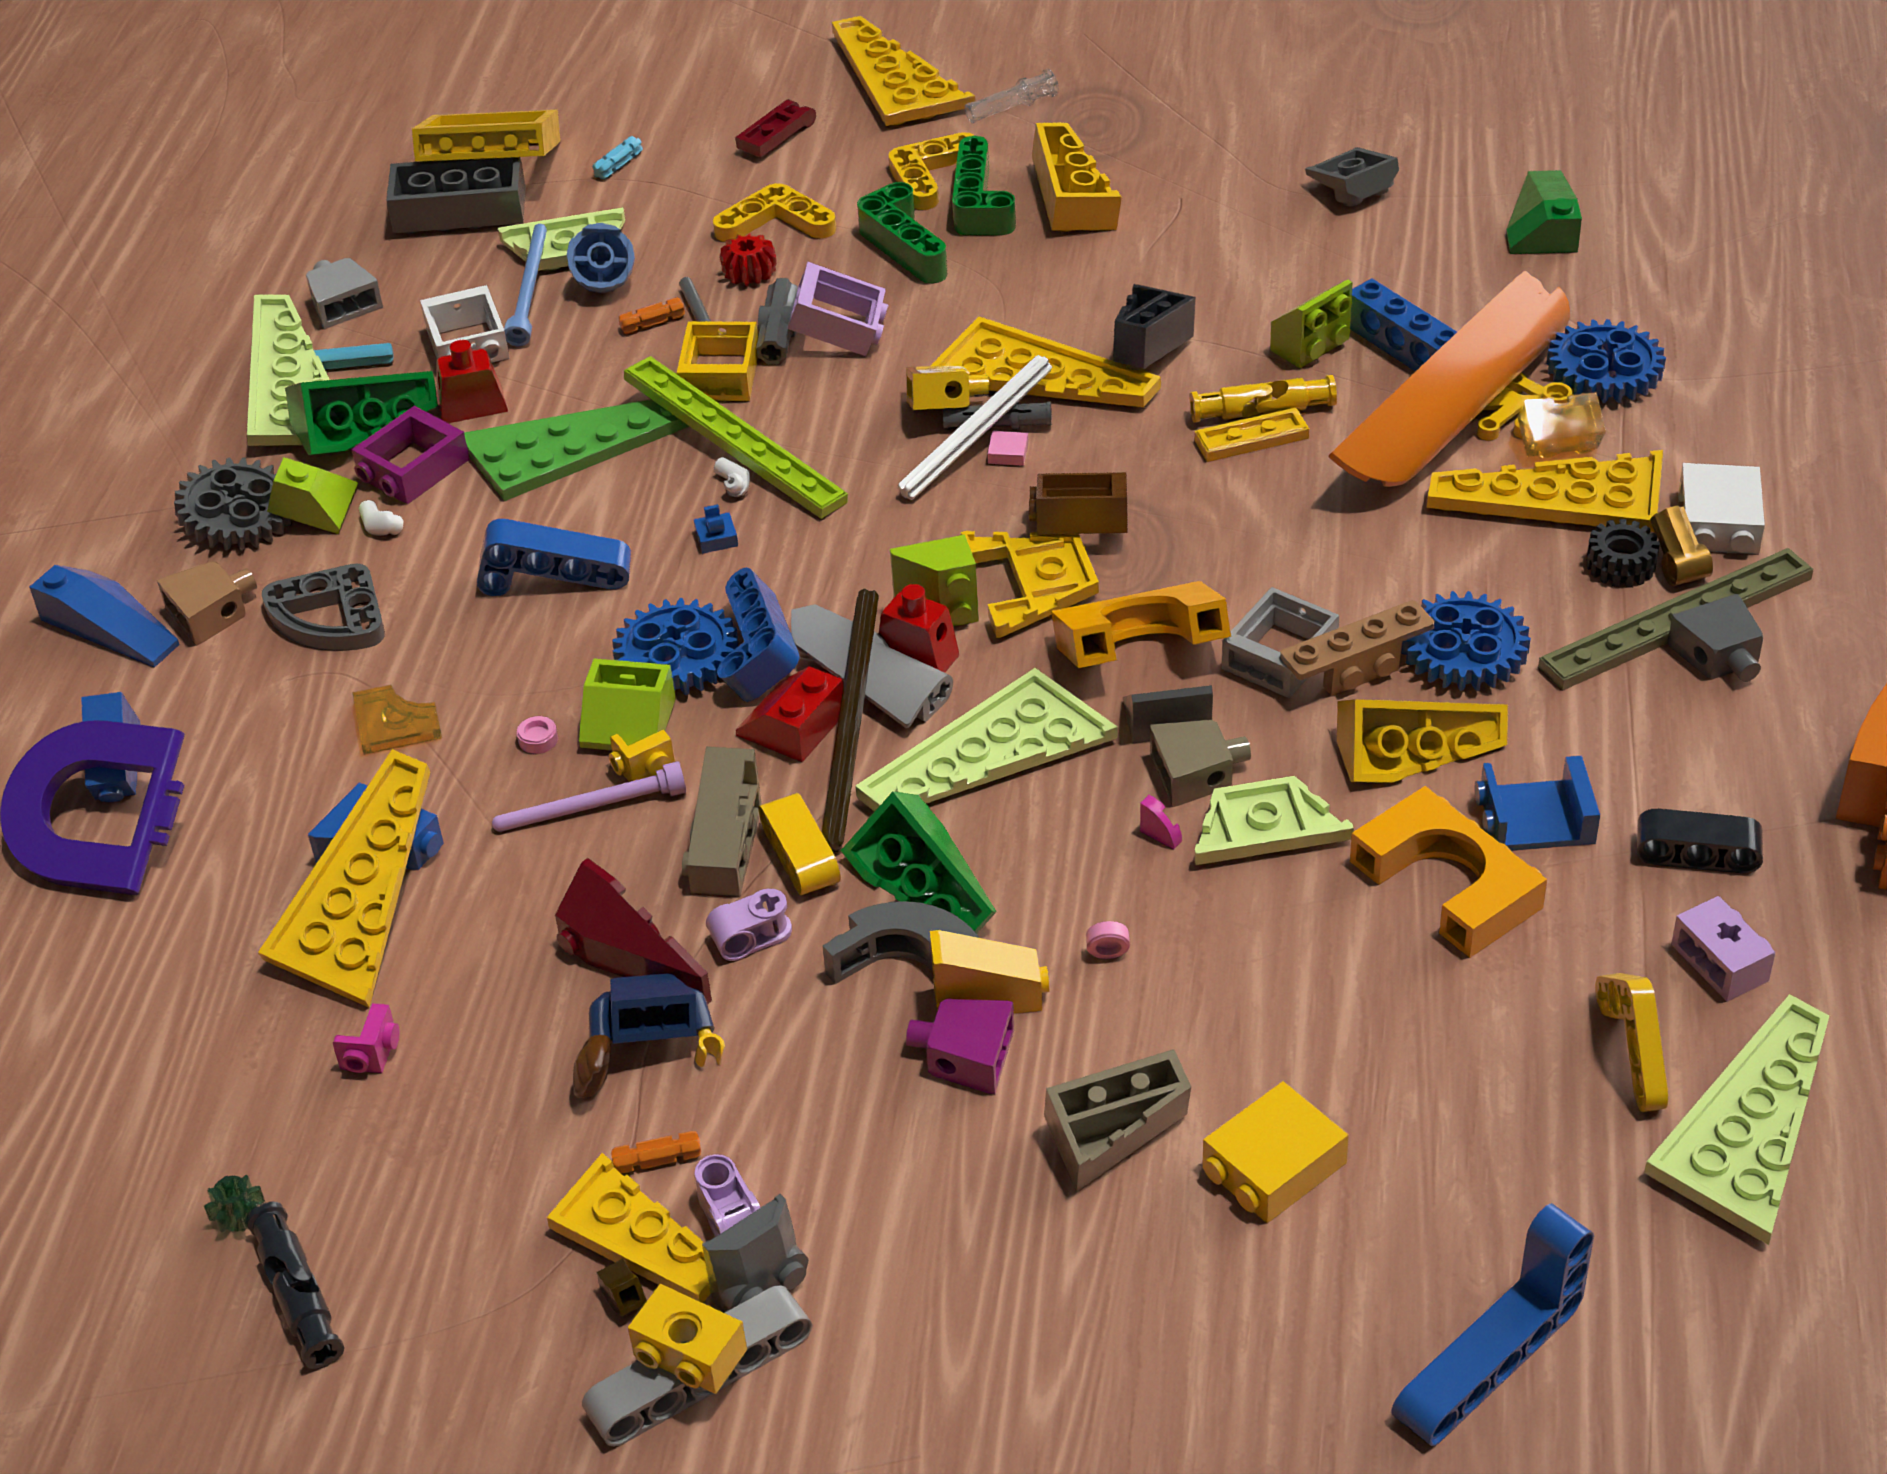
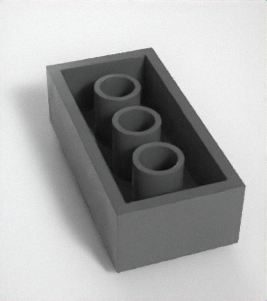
[386,157,526,234]

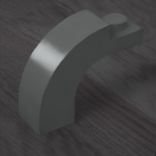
[822,901,979,984]

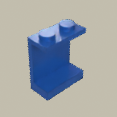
[1474,755,1600,851]

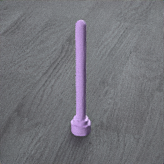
[492,761,687,832]

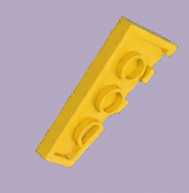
[547,1153,711,1303]

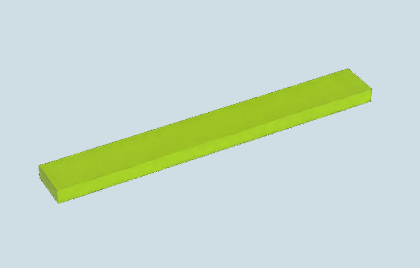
[624,356,848,519]

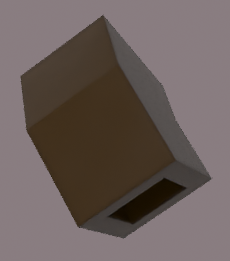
[596,1259,647,1316]

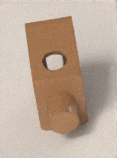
[157,561,257,646]

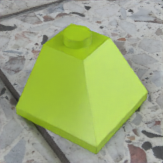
[267,457,358,534]

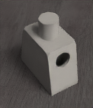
[306,258,383,329]

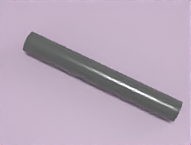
[679,277,711,322]

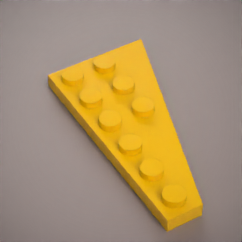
[832,16,976,126]
[930,316,1161,407]
[1427,450,1663,532]
[258,749,430,1008]

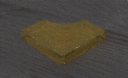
[352,685,442,755]

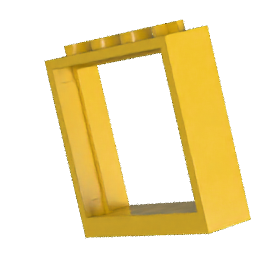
[412,109,560,162]

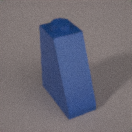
[81,692,141,802]
[308,782,444,870]

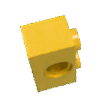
[628,1284,747,1394]

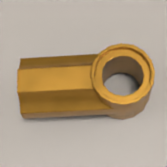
[1650,505,1713,586]

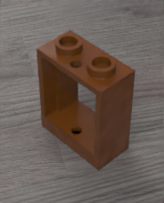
[1029,472,1128,534]

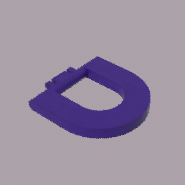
[0,720,185,895]

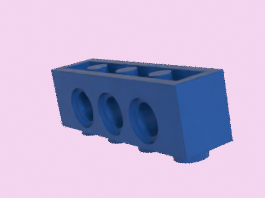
[1350,278,1457,372]

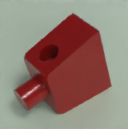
[436,339,508,424]
[878,584,959,673]

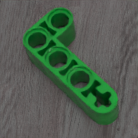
[952,135,1016,236]
[857,182,948,284]

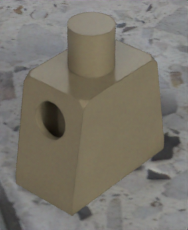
[1150,720,1251,807]

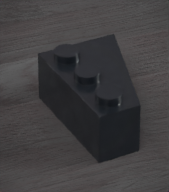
[1113,284,1196,370]

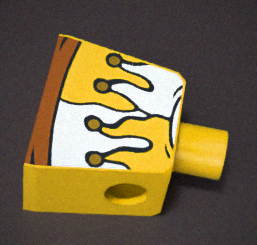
[906,366,989,410]

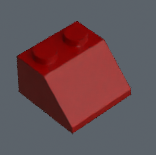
[736,666,843,762]

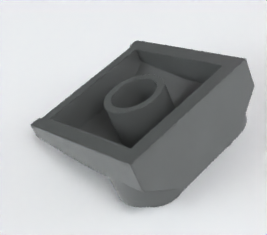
[1305,147,1399,206]
[702,1194,809,1313]

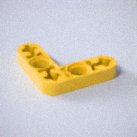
[889,132,974,210]
[713,183,836,242]
[1595,973,1668,1112]

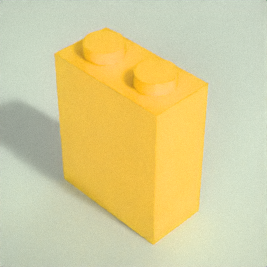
[1202,1081,1349,1224]

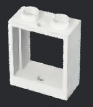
[420,285,509,362]

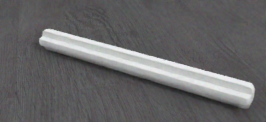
[898,355,1052,500]

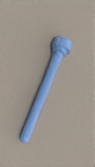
[504,224,547,346]

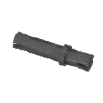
[943,401,1052,430]

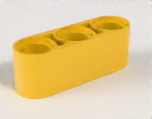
[758,793,841,895]

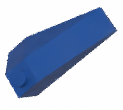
[29,565,180,668]

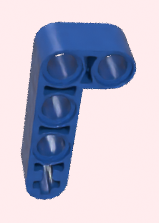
[477,519,631,596]
[717,567,800,702]

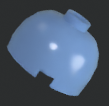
[567,223,635,293]

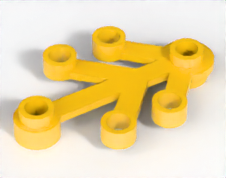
[1477,373,1575,441]

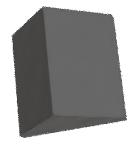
[1123,685,1213,744]

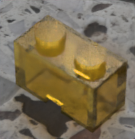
[1518,392,1606,458]

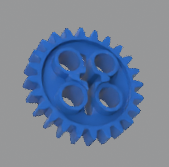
[1546,319,1666,403]
[1401,591,1531,691]
[612,598,739,695]

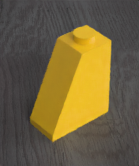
[930,930,1050,1014]

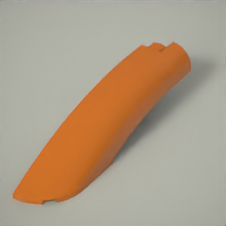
[1328,270,1570,487]

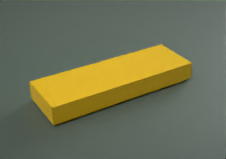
[1194,408,1310,462]

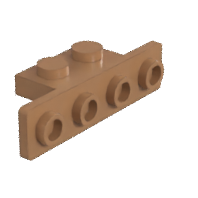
[1280,600,1435,696]

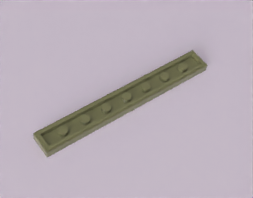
[1538,548,1814,691]

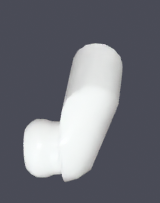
[714,457,750,497]
[359,500,403,536]

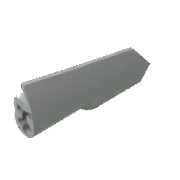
[791,604,953,728]

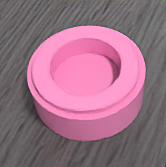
[517,716,558,754]
[1086,921,1130,959]

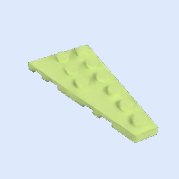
[855,668,1118,811]

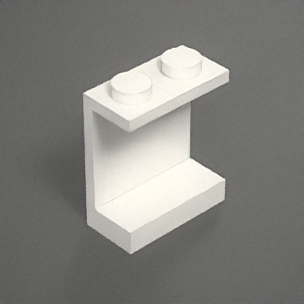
[1678,463,1765,554]

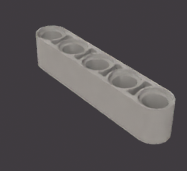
[582,1286,813,1446]

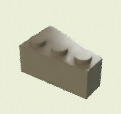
[682,746,762,897]
[1044,1049,1191,1192]

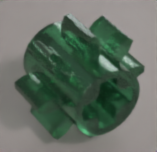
[204,1175,265,1233]

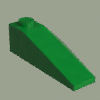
[1506,170,1582,254]
[285,371,438,455]
[840,791,997,934]

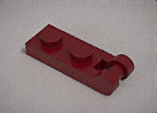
[735,99,816,158]

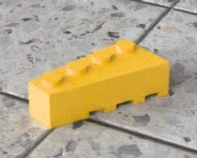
[1032,123,1122,232]

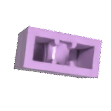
[1671,896,1775,1001]

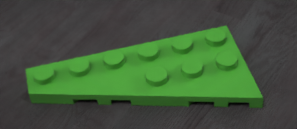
[464,399,690,501]

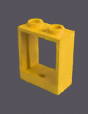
[676,321,758,401]

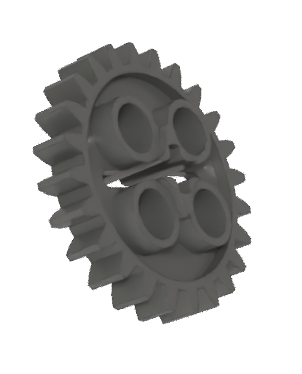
[174,457,292,550]

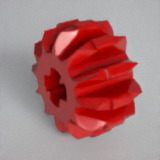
[719,233,777,286]

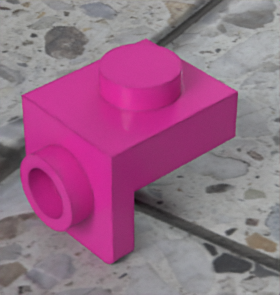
[332,1003,400,1073]

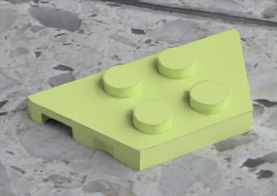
[498,208,625,271]
[1195,776,1354,865]

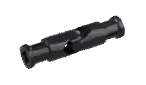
[245,1201,345,1369]

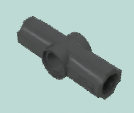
[756,278,798,365]

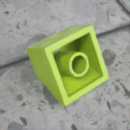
[890,535,979,627]

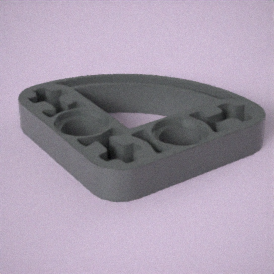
[262,563,385,651]

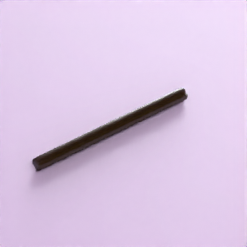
[822,588,879,852]

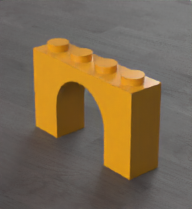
[1051,581,1231,668]
[1350,786,1547,958]

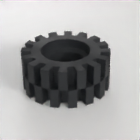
[1586,519,1660,588]

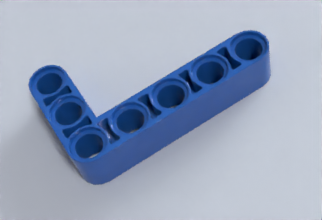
[1391,1203,1594,1446]

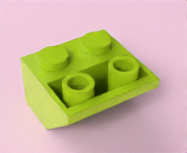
[1270,279,1353,368]
[579,658,676,750]

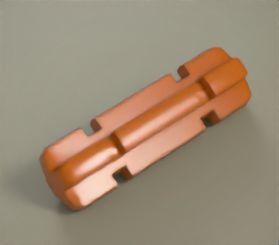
[618,297,685,334]
[611,1131,701,1174]

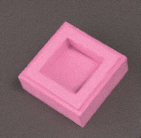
[987,431,1028,466]

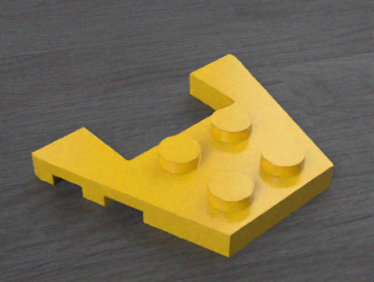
[961,531,1099,638]

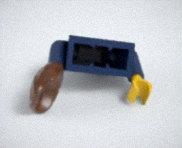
[573,974,725,1098]

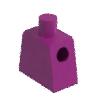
[906,999,1014,1095]

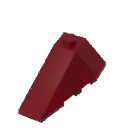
[555,858,712,1004]

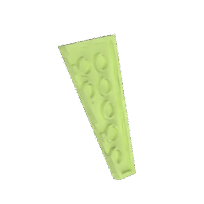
[247,295,330,446]
[1644,994,1830,1245]

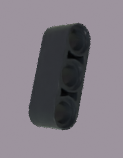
[1637,808,1763,874]

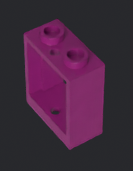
[352,406,470,505]

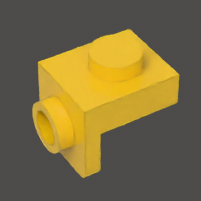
[609,730,675,782]

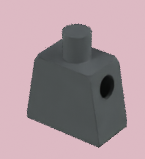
[1667,594,1763,682]

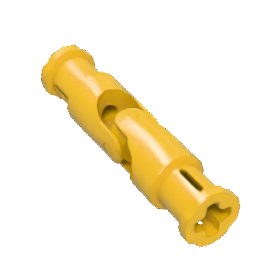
[1189,375,1337,423]

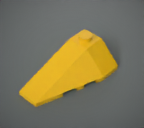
[1337,699,1508,783]

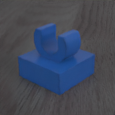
[693,504,738,554]

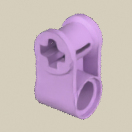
[706,889,792,961]
[694,1154,761,1237]

